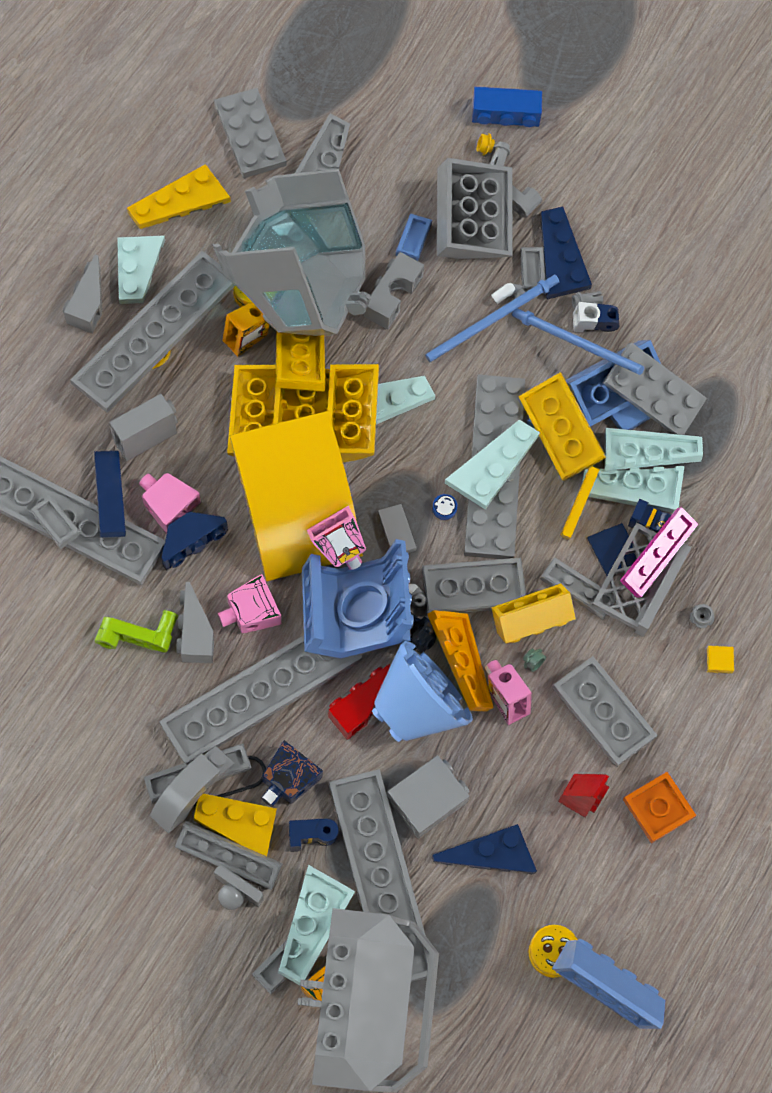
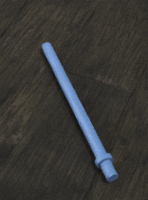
[425,274,559,362]
[512,308,644,375]

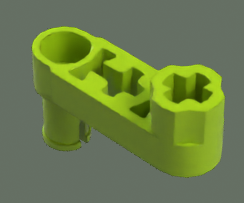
[94,610,178,653]

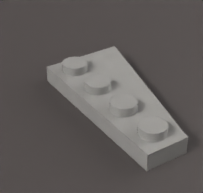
[294,113,350,174]

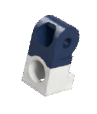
[573,302,620,332]

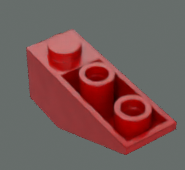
[328,664,391,740]
[558,774,609,818]

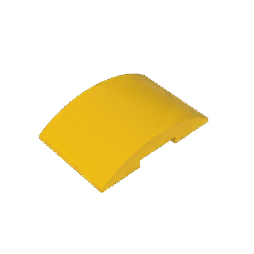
[227,364,379,463]
[229,411,363,581]

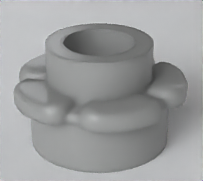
[690,604,714,628]

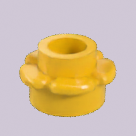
[476,133,495,156]

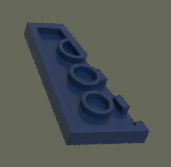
[540,206,592,300]

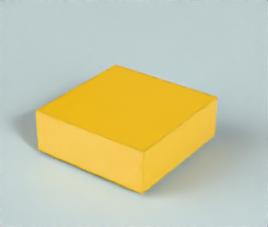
[707,646,734,674]

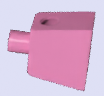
[139,473,201,533]

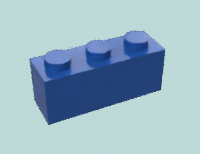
[472,87,542,127]

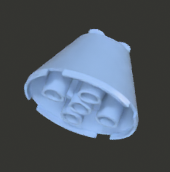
[372,641,473,742]

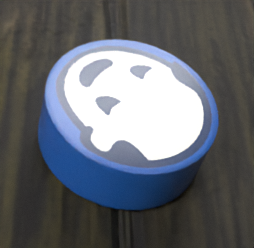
[432,494,457,520]

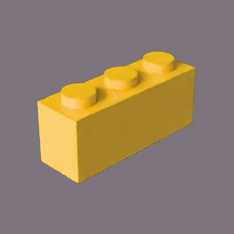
[491,583,576,643]

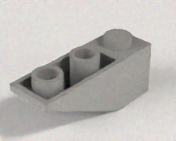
[63,254,103,334]
[177,582,214,663]

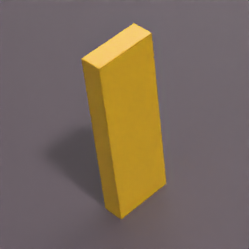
[561,466,600,540]

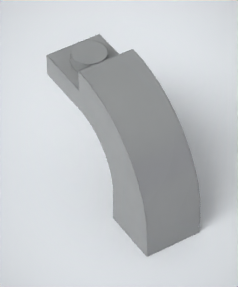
[150,746,234,833]

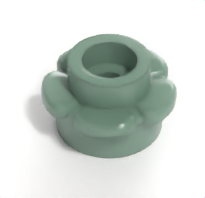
[523,648,546,672]

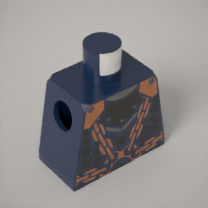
[261,740,323,807]

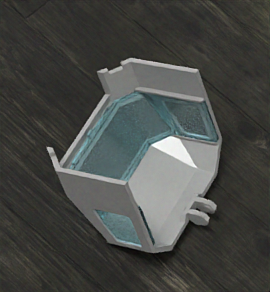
[212,169,371,336]

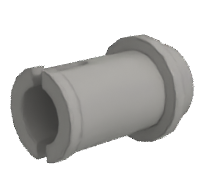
[490,141,511,166]
[572,291,603,309]

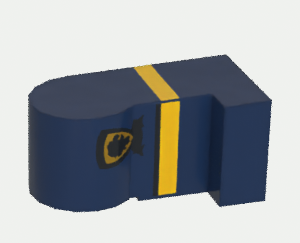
[628,498,671,533]
[289,819,339,852]

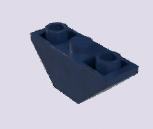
[162,512,228,570]

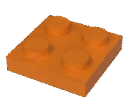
[623,772,696,844]

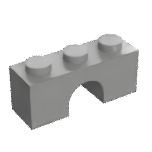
[364,252,424,329]

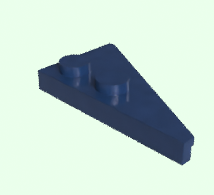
[432,824,537,875]

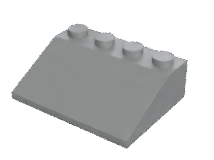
[437,158,512,259]

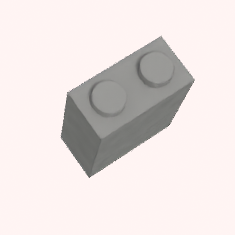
[109,394,178,462]
[387,755,470,839]

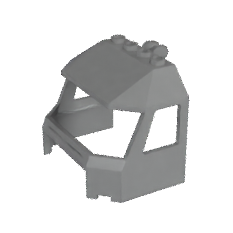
[298,908,439,1093]

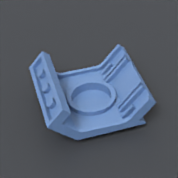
[302,539,414,658]

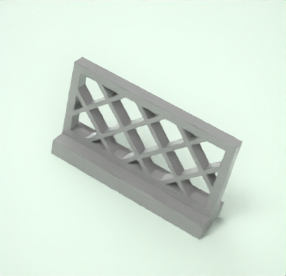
[591,523,691,637]

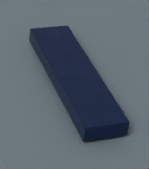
[94,451,126,538]

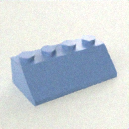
[566,340,661,426]
[552,939,665,1029]

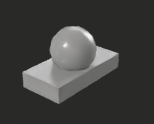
[214,865,264,910]

